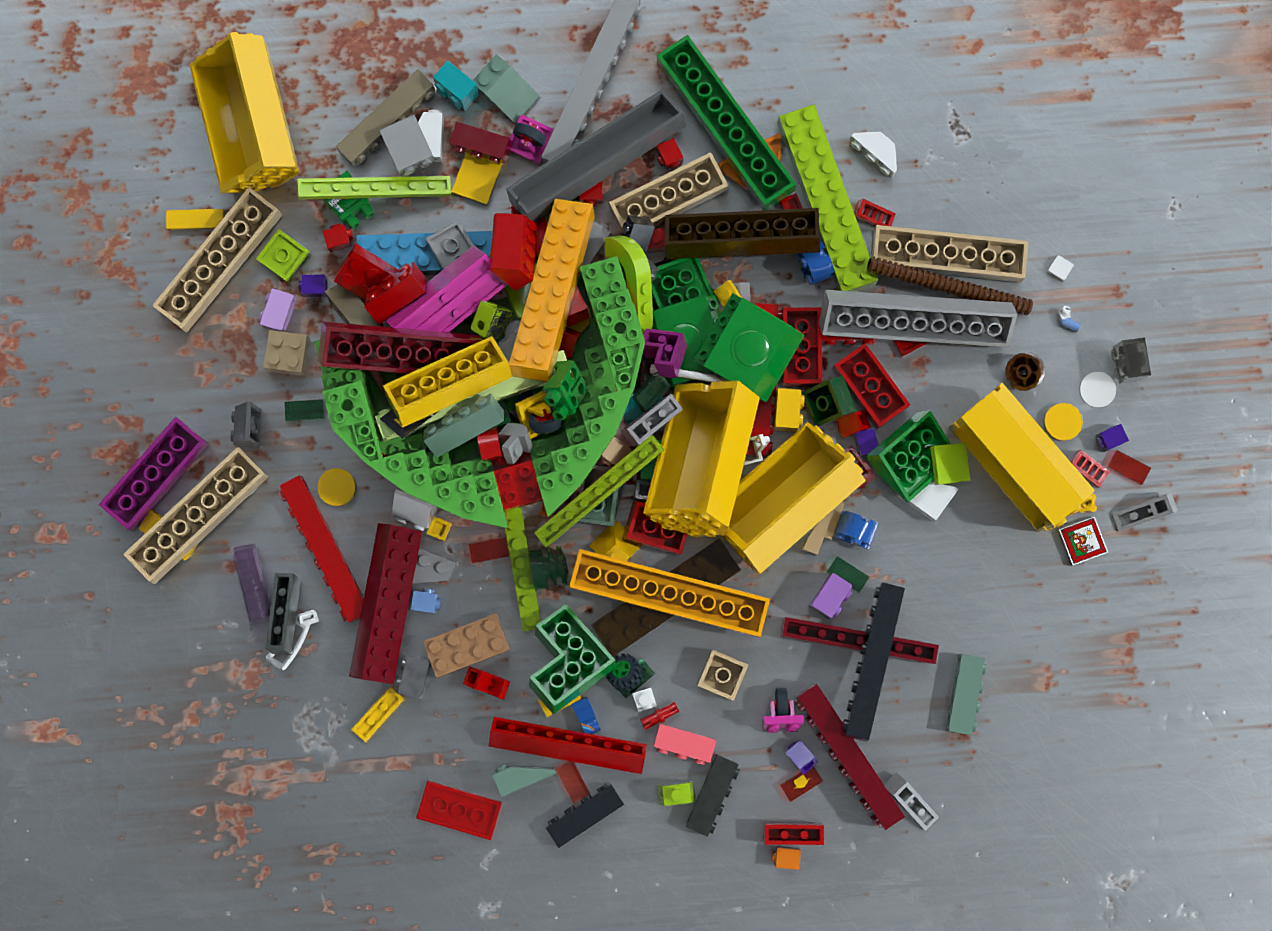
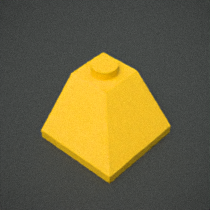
[589,520,643,561]

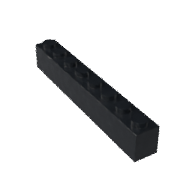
[842,582,905,742]

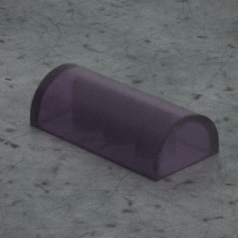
[232,544,271,627]

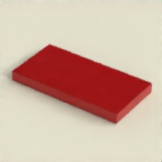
[416,780,502,840]

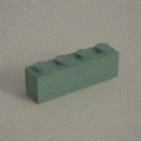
[423,393,504,458]
[946,654,987,735]

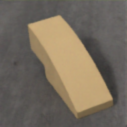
[801,502,845,556]

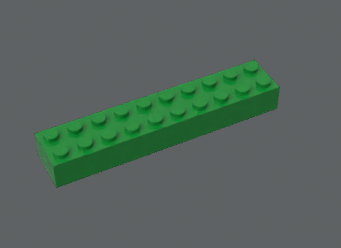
[656,35,796,210]

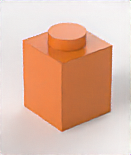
[771,846,801,870]

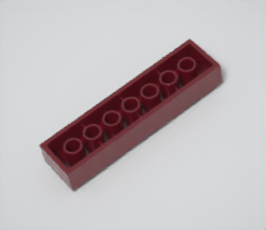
[317,321,482,373]
[349,523,422,684]
[794,684,905,830]

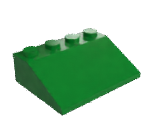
[651,258,714,310]
[866,410,951,502]

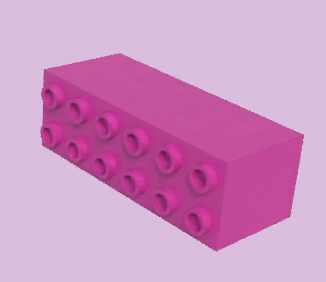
[385,246,508,333]

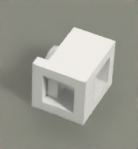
[632,687,657,712]

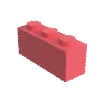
[654,724,716,765]

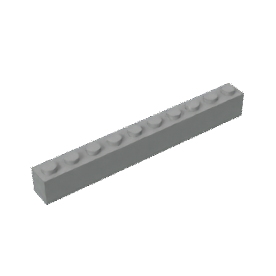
[541,0,642,163]

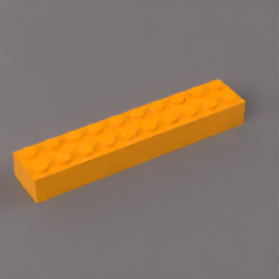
[509,199,595,382]
[569,549,770,637]

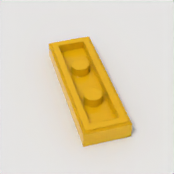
[166,209,224,230]
[351,686,405,743]

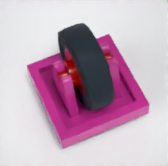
[510,114,554,165]
[762,688,804,733]

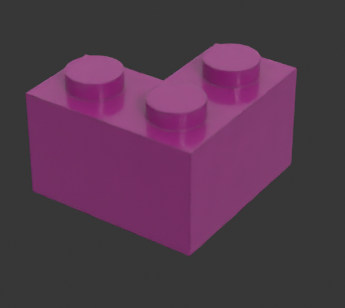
[643,328,687,378]

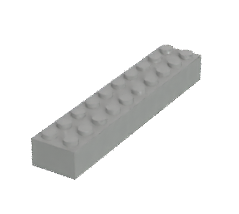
[819,290,1017,347]

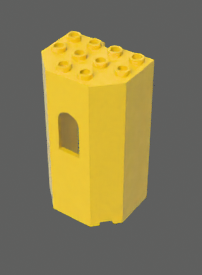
[189,32,300,193]
[643,381,760,537]
[949,383,1095,532]
[720,422,866,575]

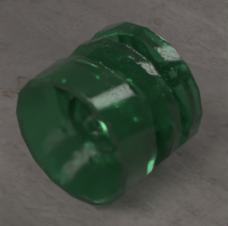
[528,545,569,591]

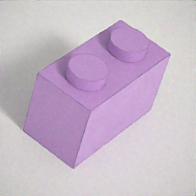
[259,288,297,332]

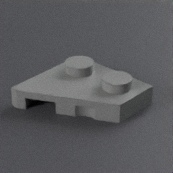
[413,549,456,584]

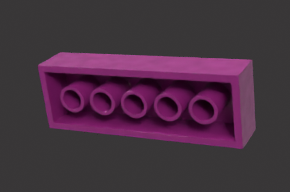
[99,417,209,531]

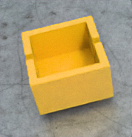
[773,388,804,433]

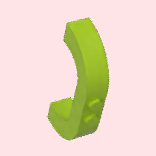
[604,235,653,336]

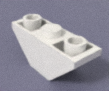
[849,131,897,177]

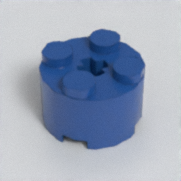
[795,241,834,285]
[833,511,878,549]

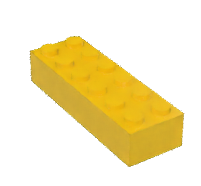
[383,336,512,427]

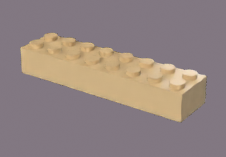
[152,187,282,333]
[871,225,1028,283]
[123,447,268,584]

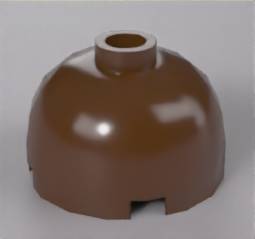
[1005,352,1045,391]

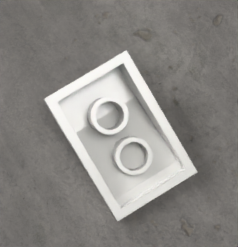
[392,489,438,531]

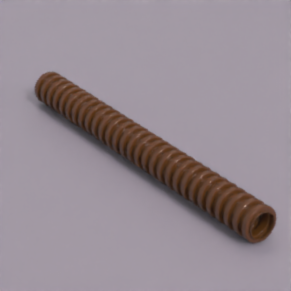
[867,256,1033,316]

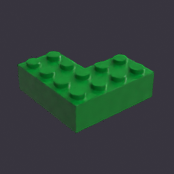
[529,604,616,715]

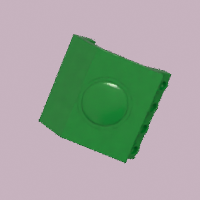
[694,293,804,402]
[647,295,721,392]

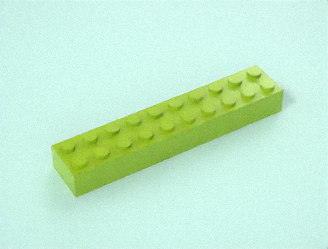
[777,104,878,292]

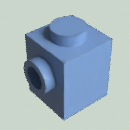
[411,588,441,614]

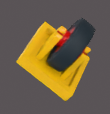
[515,390,565,439]

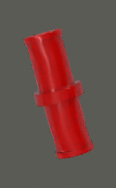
[640,701,680,731]

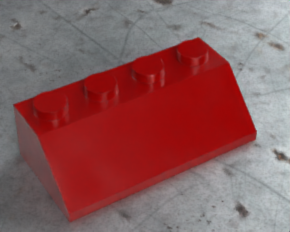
[489,213,537,291]

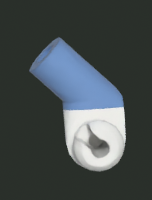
[1058,306,1081,332]

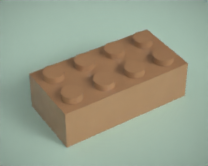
[423,614,511,678]

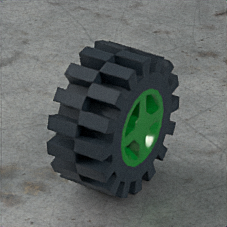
[606,653,643,692]

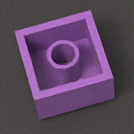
[808,573,853,619]

